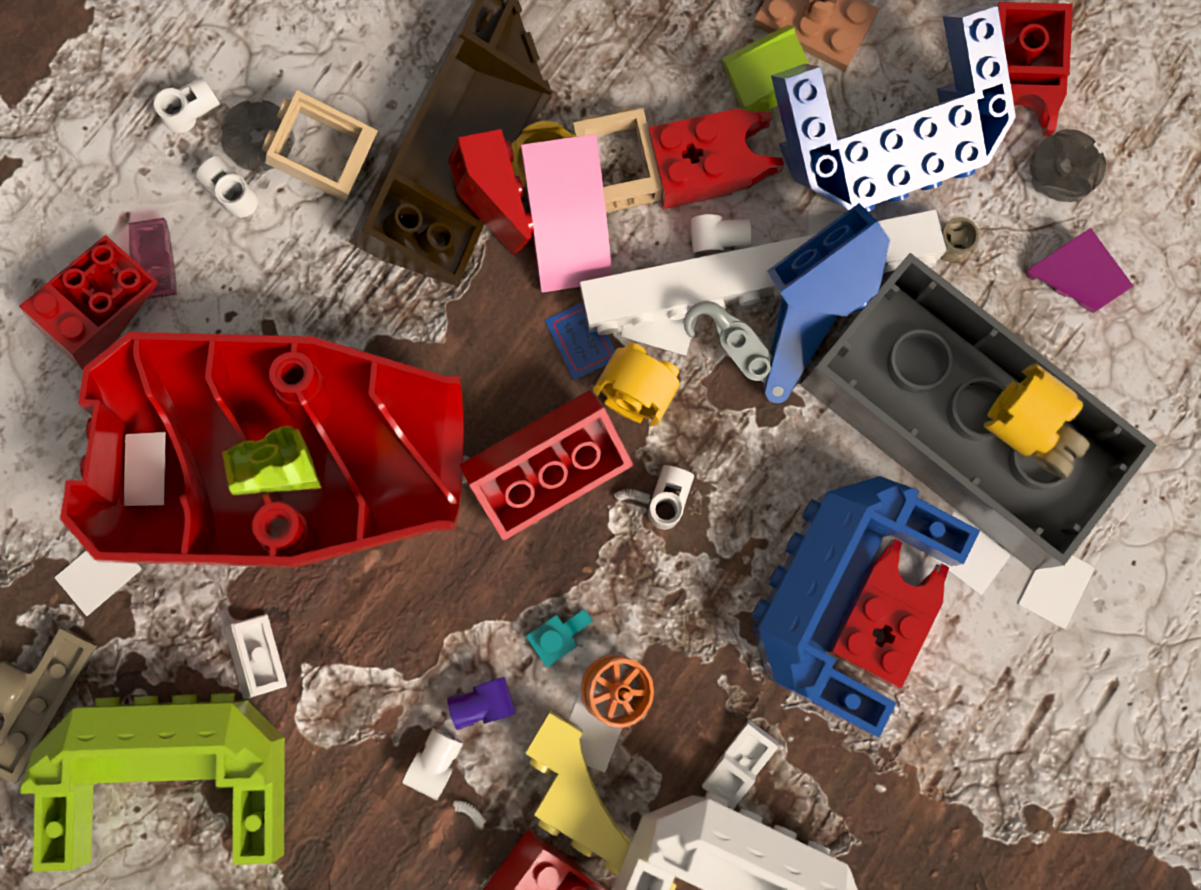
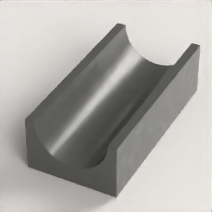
[801,253,1157,570]

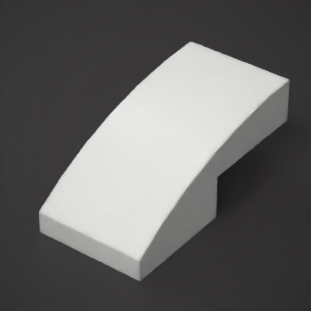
[702,719,779,810]

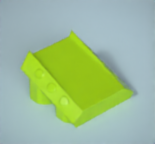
[721,25,809,112]
[222,426,321,495]

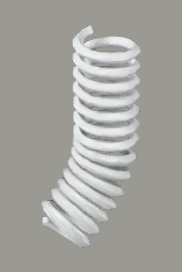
[614,489,651,505]
[453,800,486,829]

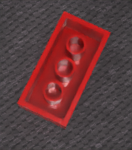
[459,390,634,541]

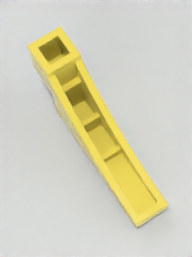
[525,711,677,890]

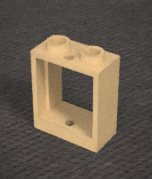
[262,90,378,202]
[573,107,663,213]

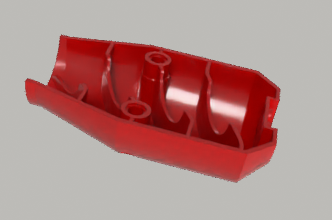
[60,332,464,567]

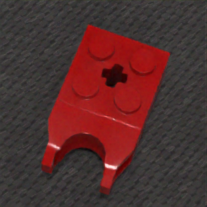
[997,2,1073,136]
[649,109,784,210]
[826,539,949,689]

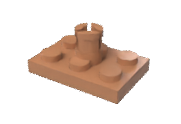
[753,0,880,72]

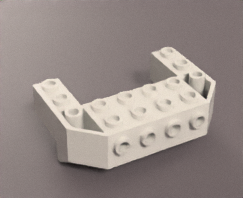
[612,792,858,890]

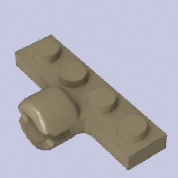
[0,627,98,784]

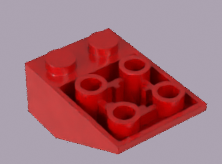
[448,129,534,255]
[19,235,159,370]
[483,829,610,890]

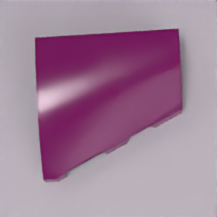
[1025,228,1134,313]

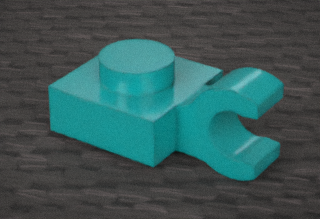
[526,609,593,667]

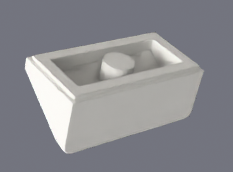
[225,614,287,700]

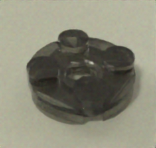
[221,100,296,174]
[1030,129,1106,202]

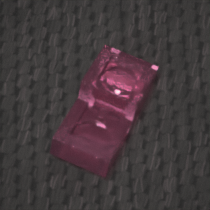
[129,218,177,299]

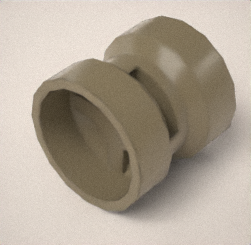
[940,217,979,263]
[1032,425,1090,479]

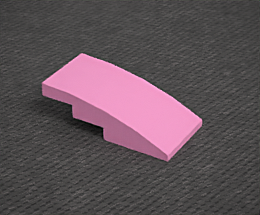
[521,134,612,292]

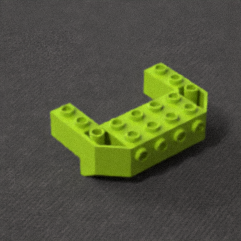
[21,693,285,872]

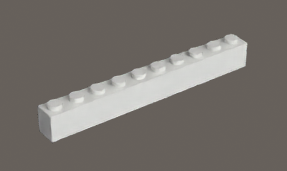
[580,210,947,335]

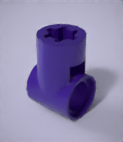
[447,676,516,730]

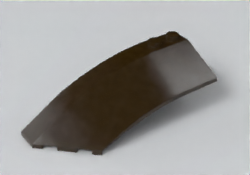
[349,0,552,286]

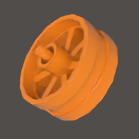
[580,654,654,728]

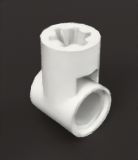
[154,76,220,133]
[196,156,258,218]
[691,214,751,258]
[648,465,694,530]
[403,728,463,800]

